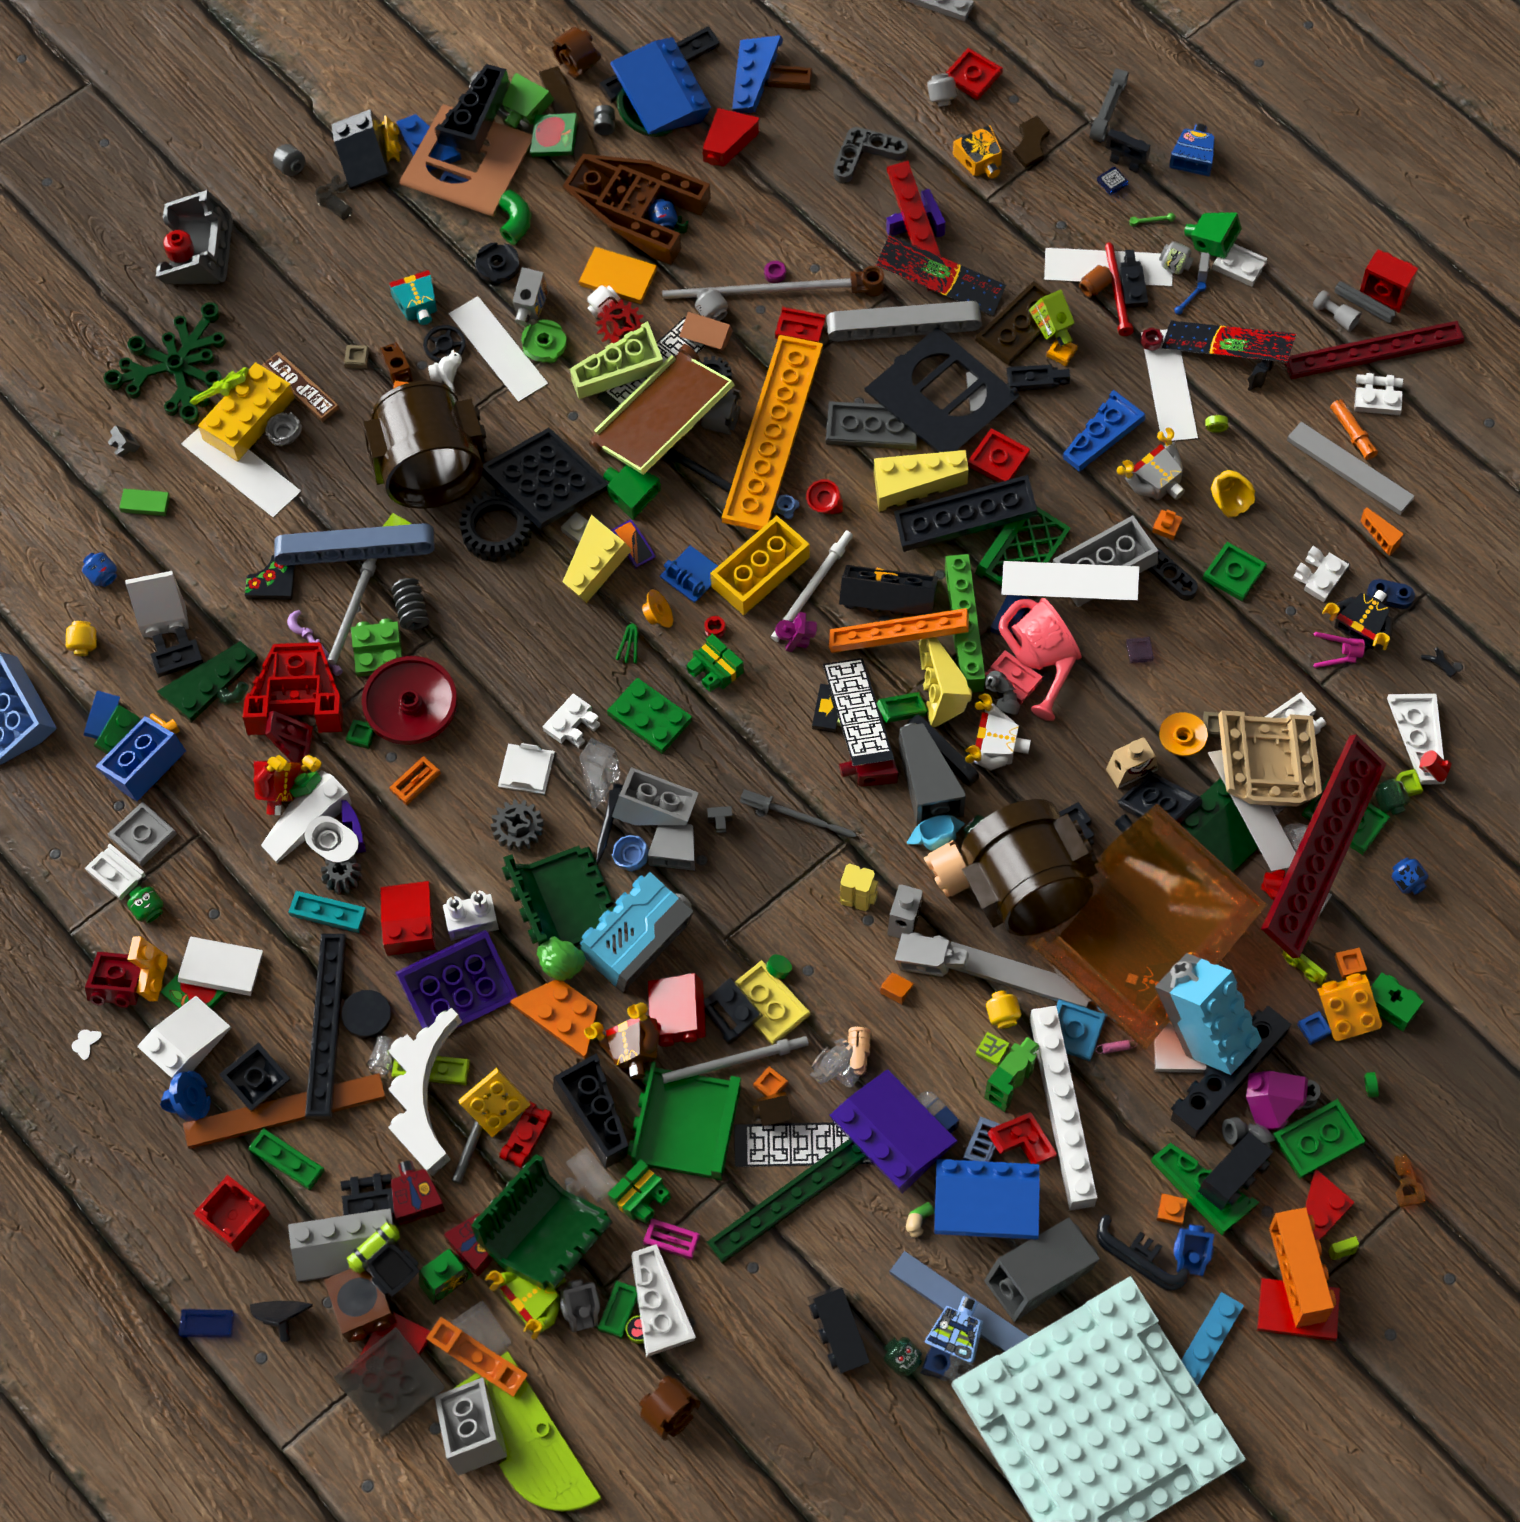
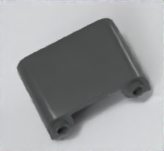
[156,190,233,284]

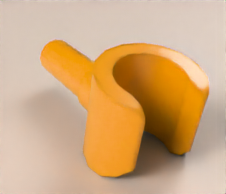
[150,713,180,734]

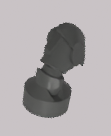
[985,671,1021,715]
[1222,1117,1275,1149]

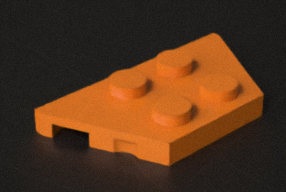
[510,980,598,1059]

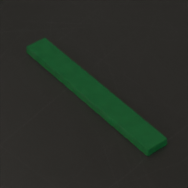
[707,1139,868,1264]

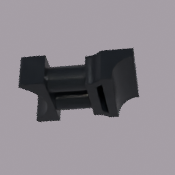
[1247,359,1274,391]

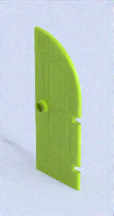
[453,1351,602,1511]

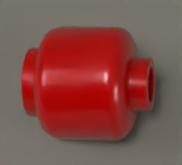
[163,230,194,263]

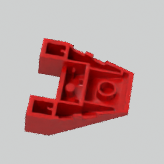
[243,642,343,735]

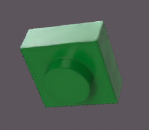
[289,771,322,798]

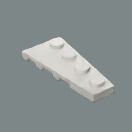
[631,1244,696,1357]

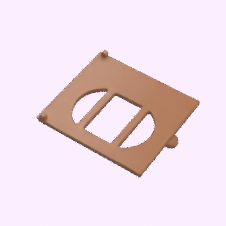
[399,104,532,217]

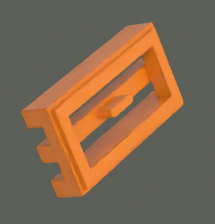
[389,756,441,806]

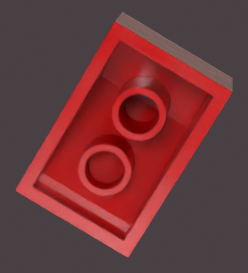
[381,881,436,956]

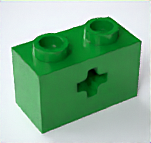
[1371,973,1424,1032]

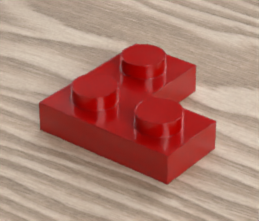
[987,1112,1057,1165]

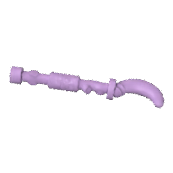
[287,610,343,676]

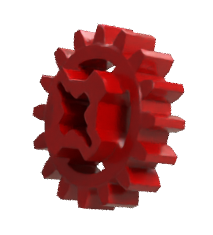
[595,299,644,344]

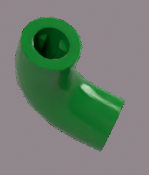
[498,189,532,245]

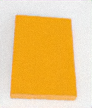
[579,247,657,304]

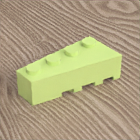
[570,321,663,399]

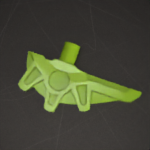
[190,367,249,405]

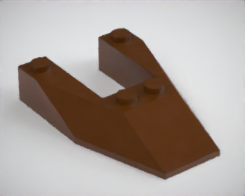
[563,154,711,265]

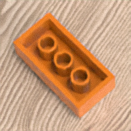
[1269,1207,1336,1328]

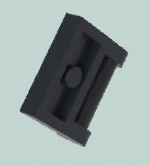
[704,978,763,1044]

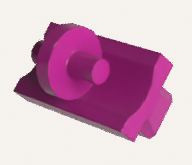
[775,612,817,652]

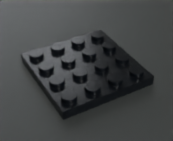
[482,428,609,529]

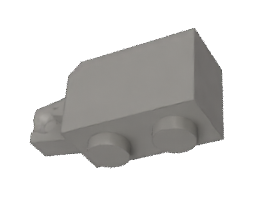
[895,932,969,976]

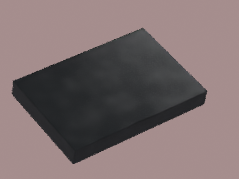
[1117,771,1203,834]

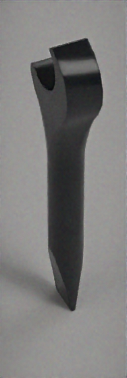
[596,783,623,865]

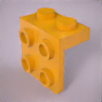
[1317,973,1382,1041]

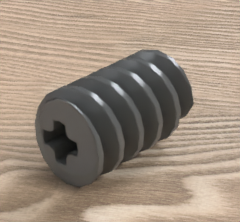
[391,578,430,630]

